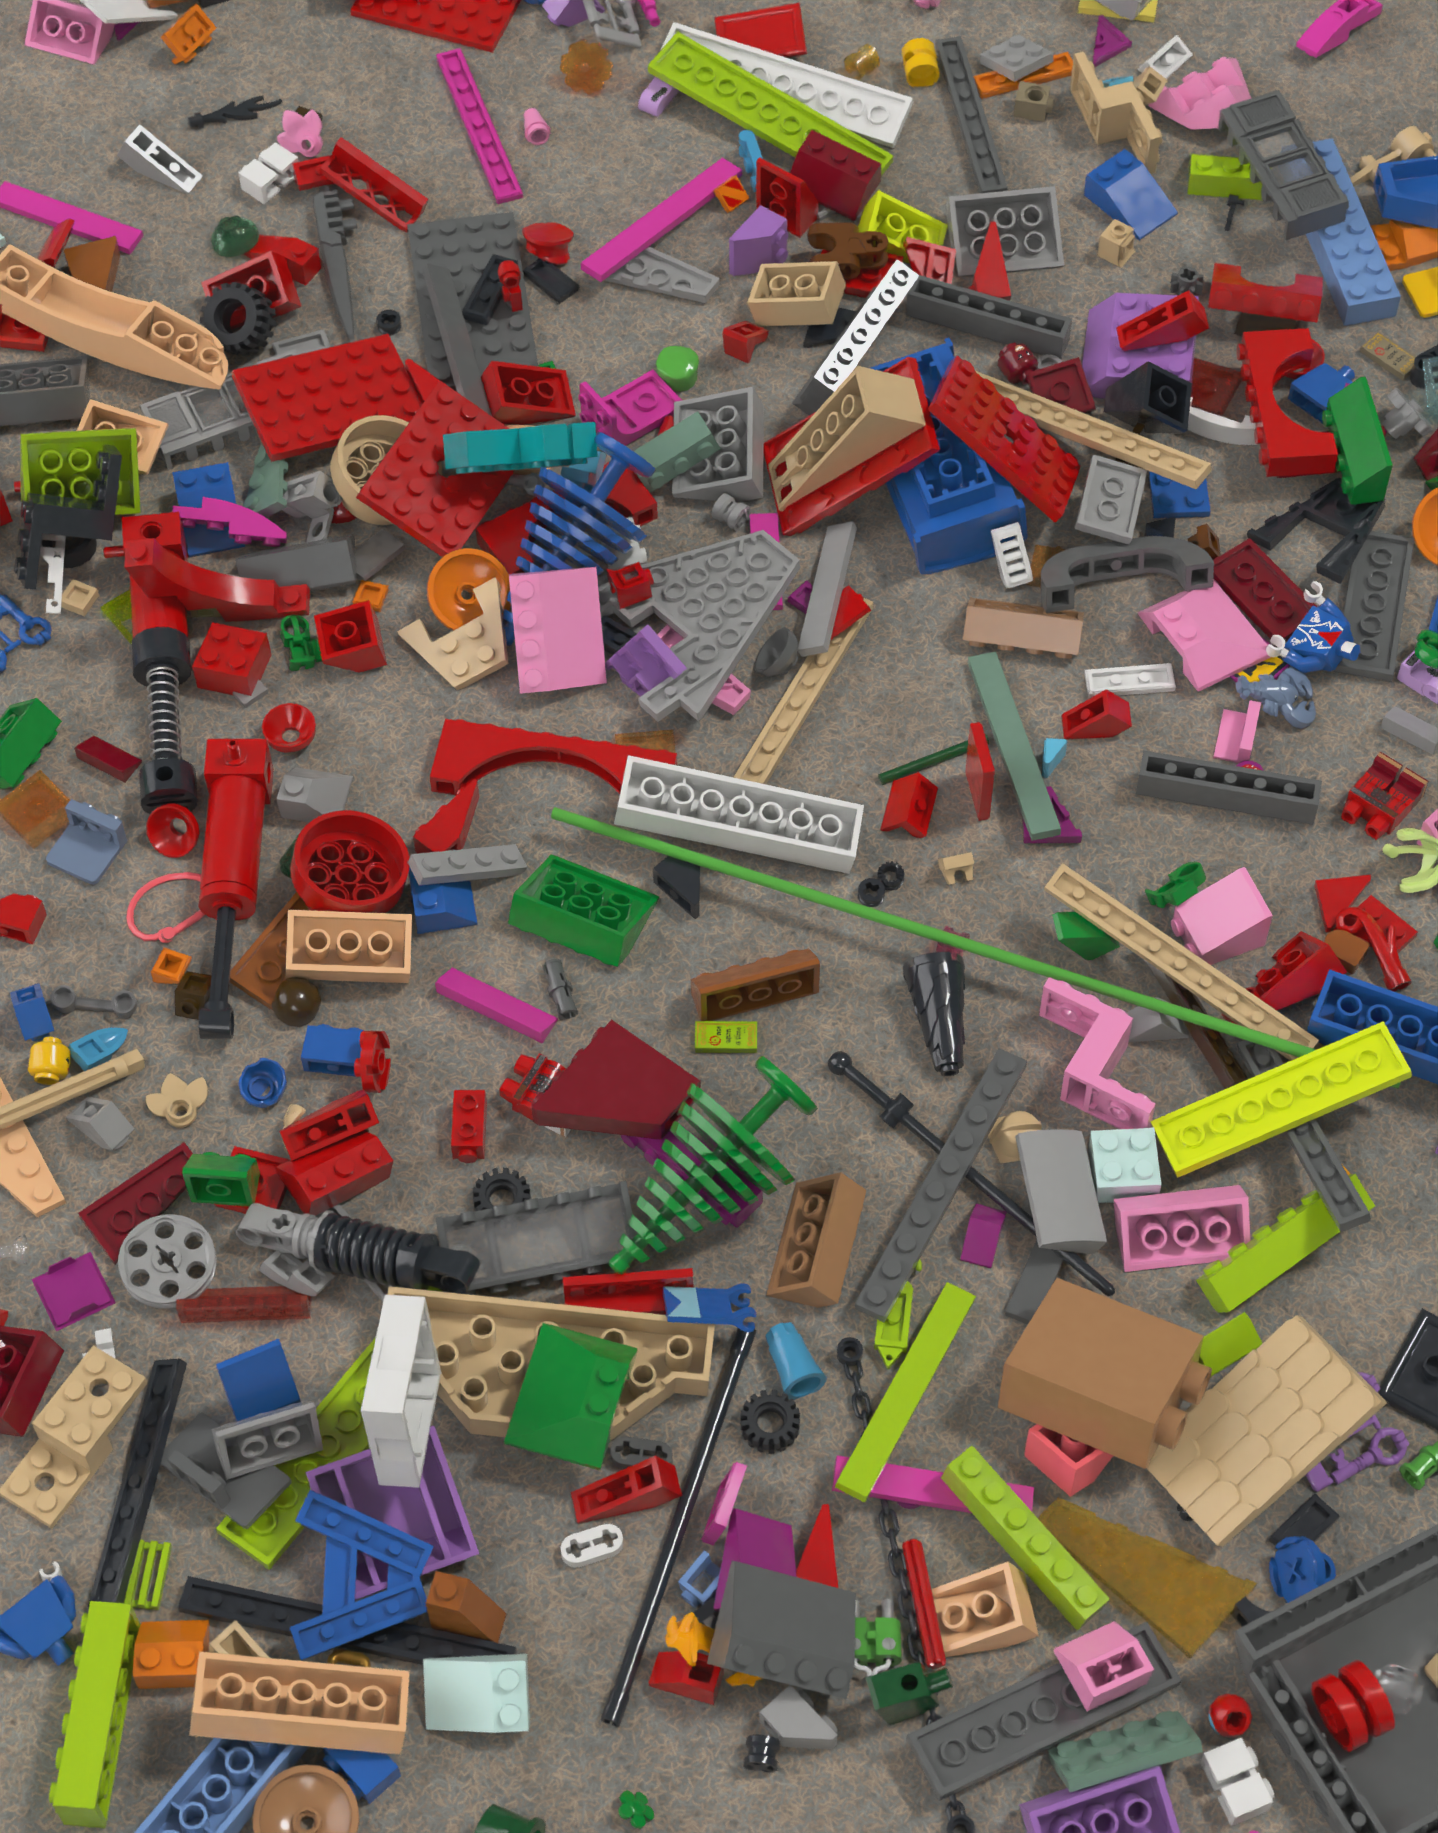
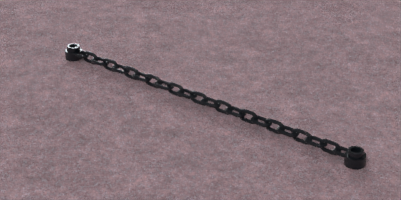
[837,1337,975,1833]

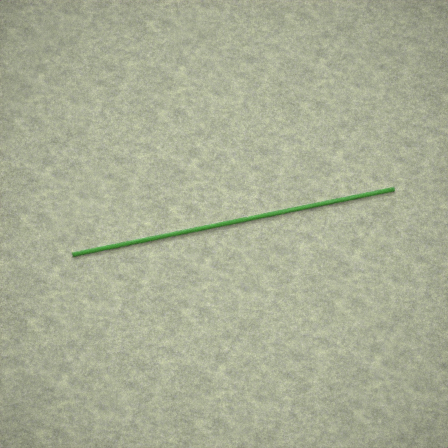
[551,807,1401,1089]

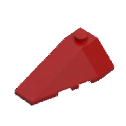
[1221,931,1347,1024]

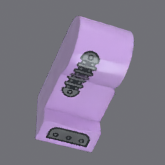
[638,77,679,117]
[1397,650,1438,704]

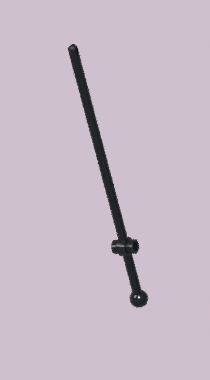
[828,1051,1115,1296]

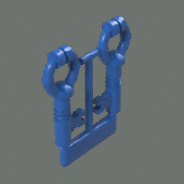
[0,594,52,672]

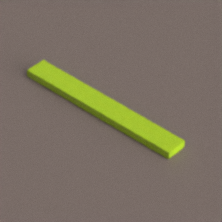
[835,1282,976,1503]

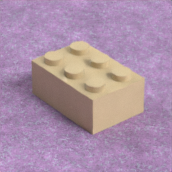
[747,261,846,326]

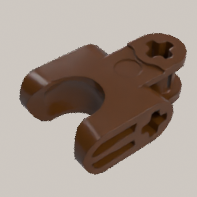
[807,222,888,280]

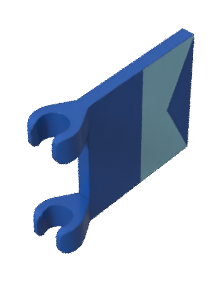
[663,1283,756,1332]

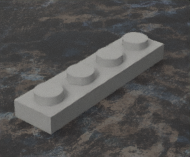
[408,844,527,886]

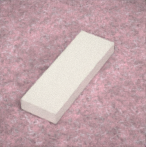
[1084,663,1176,698]

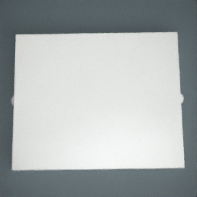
[80,0,178,24]

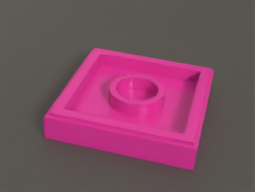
[701,1462,747,1545]

